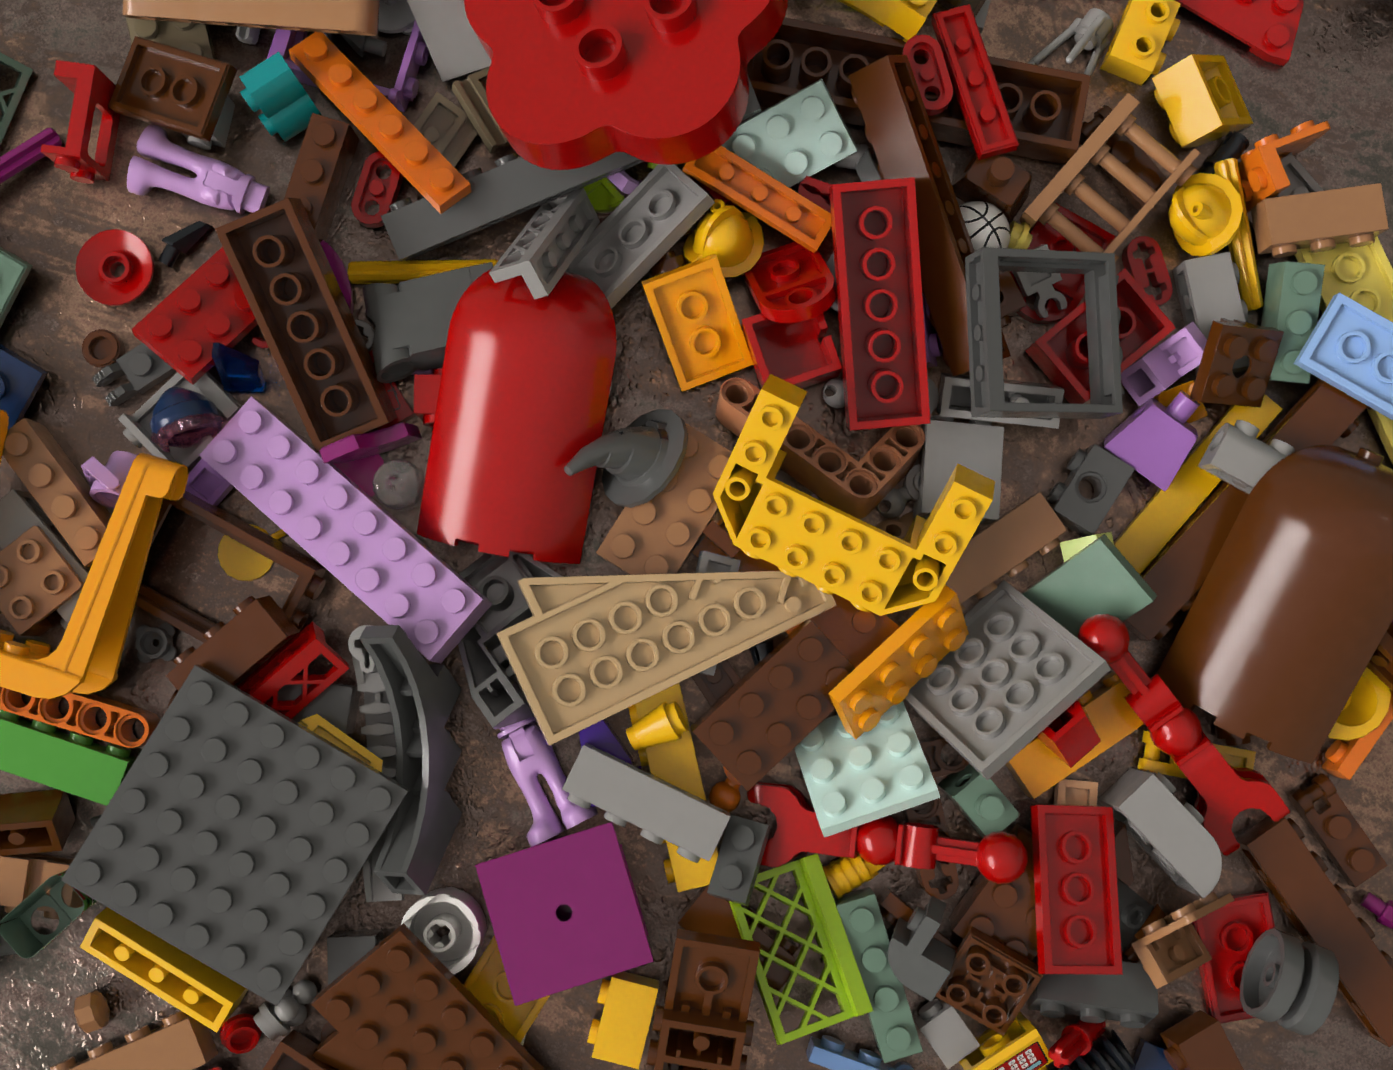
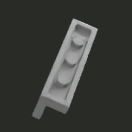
[489,188,600,299]

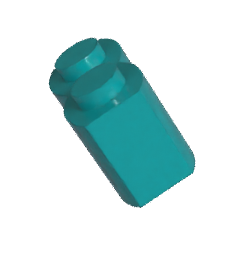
[239,52,322,142]

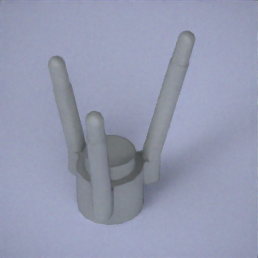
[1028,8,1114,76]

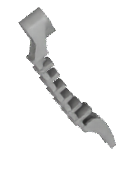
[348,625,404,902]

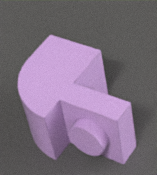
[1121,321,1207,406]

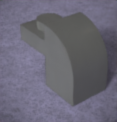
[888,896,956,1002]

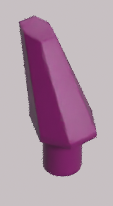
[1360,892,1393,929]

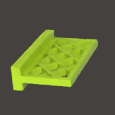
[729,853,873,1045]

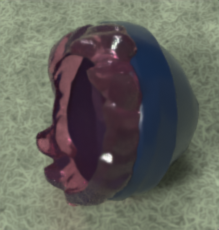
[150,386,224,452]

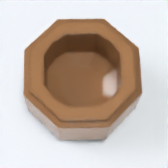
[74,989,110,1033]

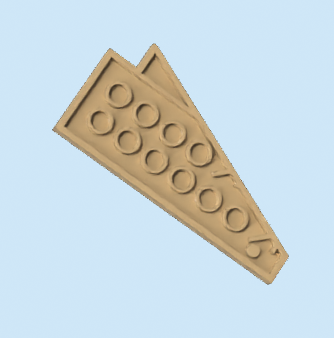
[496,571,837,746]

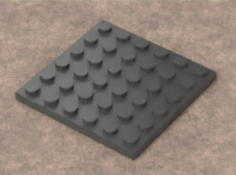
[61,664,410,1006]

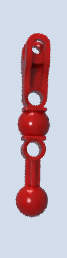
[1078,614,1290,856]
[747,782,1028,884]

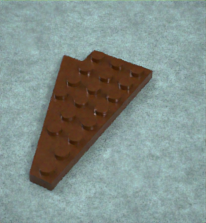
[311,923,545,1070]

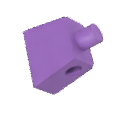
[1104,391,1200,491]

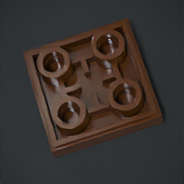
[935,927,1044,1036]

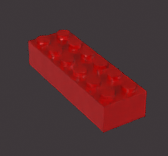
[829,177,931,431]

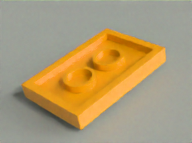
[641,254,754,392]

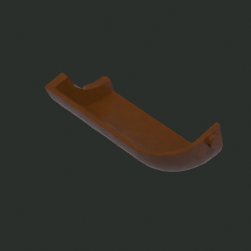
[1157,445,1393,764]

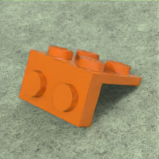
[1238,120,1331,213]

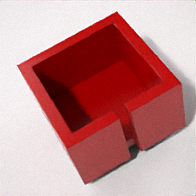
[741,313,842,389]

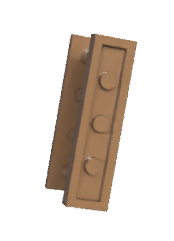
[1019,93,1200,275]

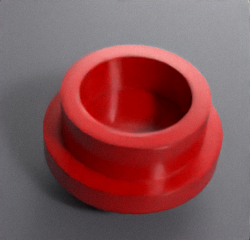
[220,1014,262,1054]

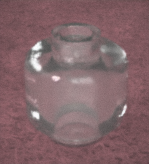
[372,459,425,512]

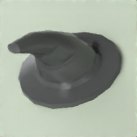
[564,409,688,508]

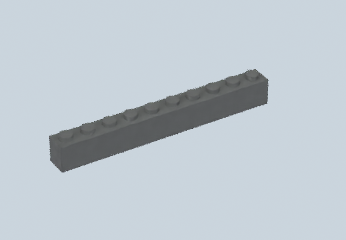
[381,74,761,261]

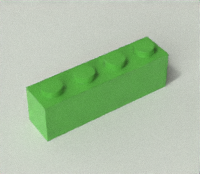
[0,710,137,806]

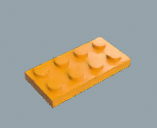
[828,585,969,739]

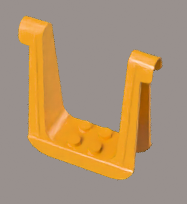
[0,409,188,699]

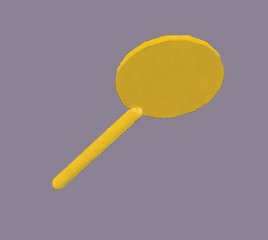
[218,524,287,581]

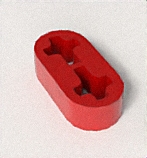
[1122,236,1173,307]

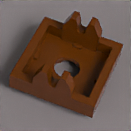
[1190,318,1284,407]

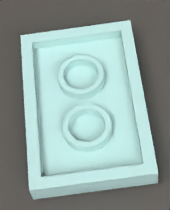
[722,79,858,187]

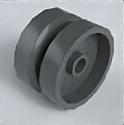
[1240,928,1339,1036]

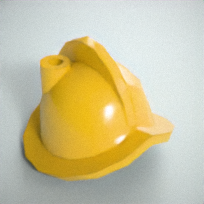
[1168,173,1243,257]
[683,199,764,278]
[1328,667,1391,741]

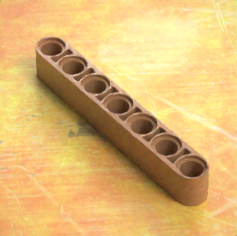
[123,0,379,36]

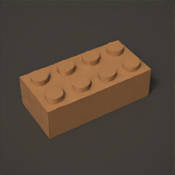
[596,423,732,575]

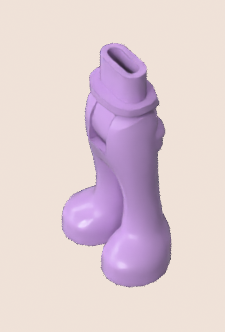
[127,124,270,214]
[497,717,598,847]

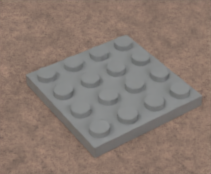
[904,580,1111,780]

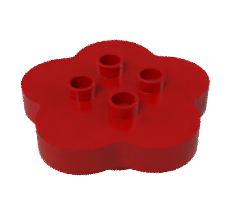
[464,0,788,170]

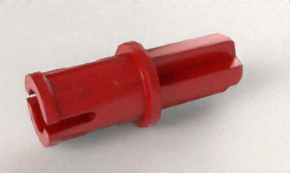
[1048,1020,1106,1068]

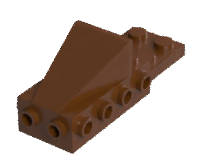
[647,929,760,1070]

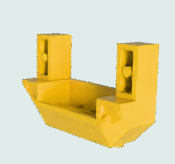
[713,374,995,616]

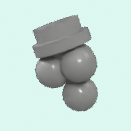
[253,979,317,1041]

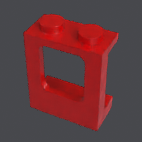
[40,60,121,184]

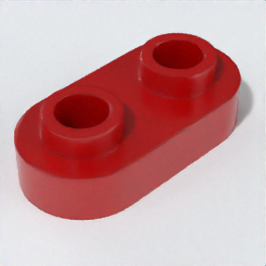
[901,35,953,116]
[351,151,404,228]

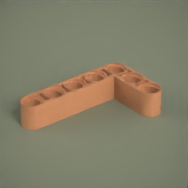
[715,377,925,519]

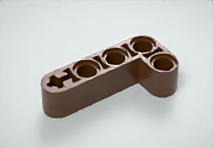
[902,736,969,900]

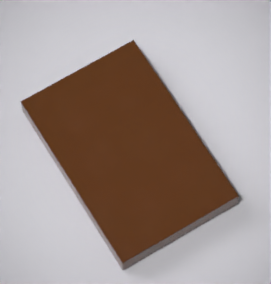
[108,36,237,142]

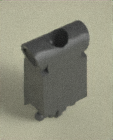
[362,262,493,383]

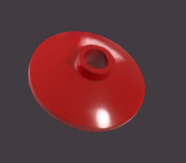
[75,229,154,306]

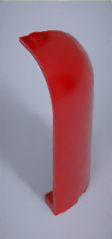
[417,269,617,564]

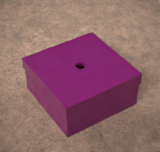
[475,822,654,1006]

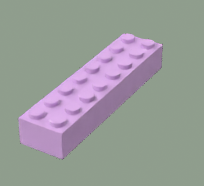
[199,396,492,664]

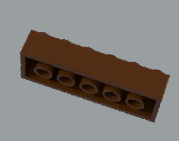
[215,198,397,452]

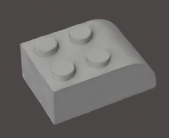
[1097,768,1222,899]

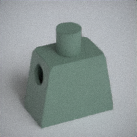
[937,763,1020,838]

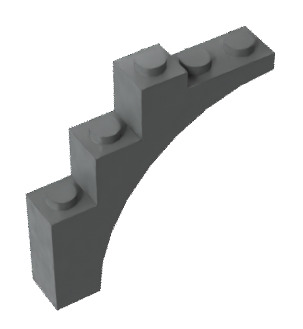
[359,625,462,895]

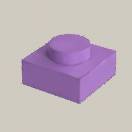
[185,459,234,506]

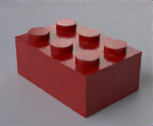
[1025,268,1176,404]

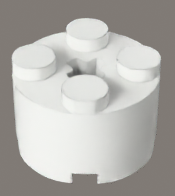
[401,887,487,974]

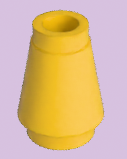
[626,701,689,751]

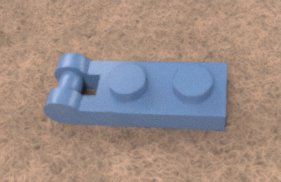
[806,1035,914,1070]

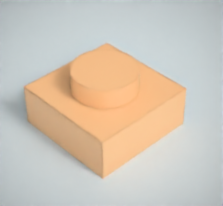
[1054,779,1098,806]

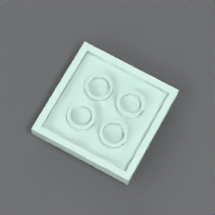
[794,701,940,838]

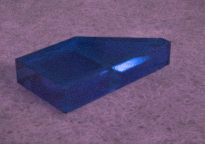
[212,343,265,392]

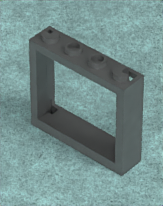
[965,247,1125,419]

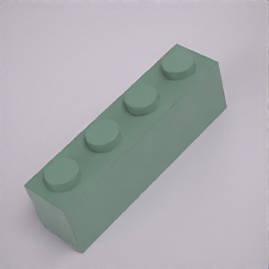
[834,887,923,1064]

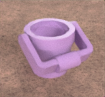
[81,451,137,510]

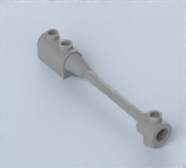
[1198,420,1295,494]

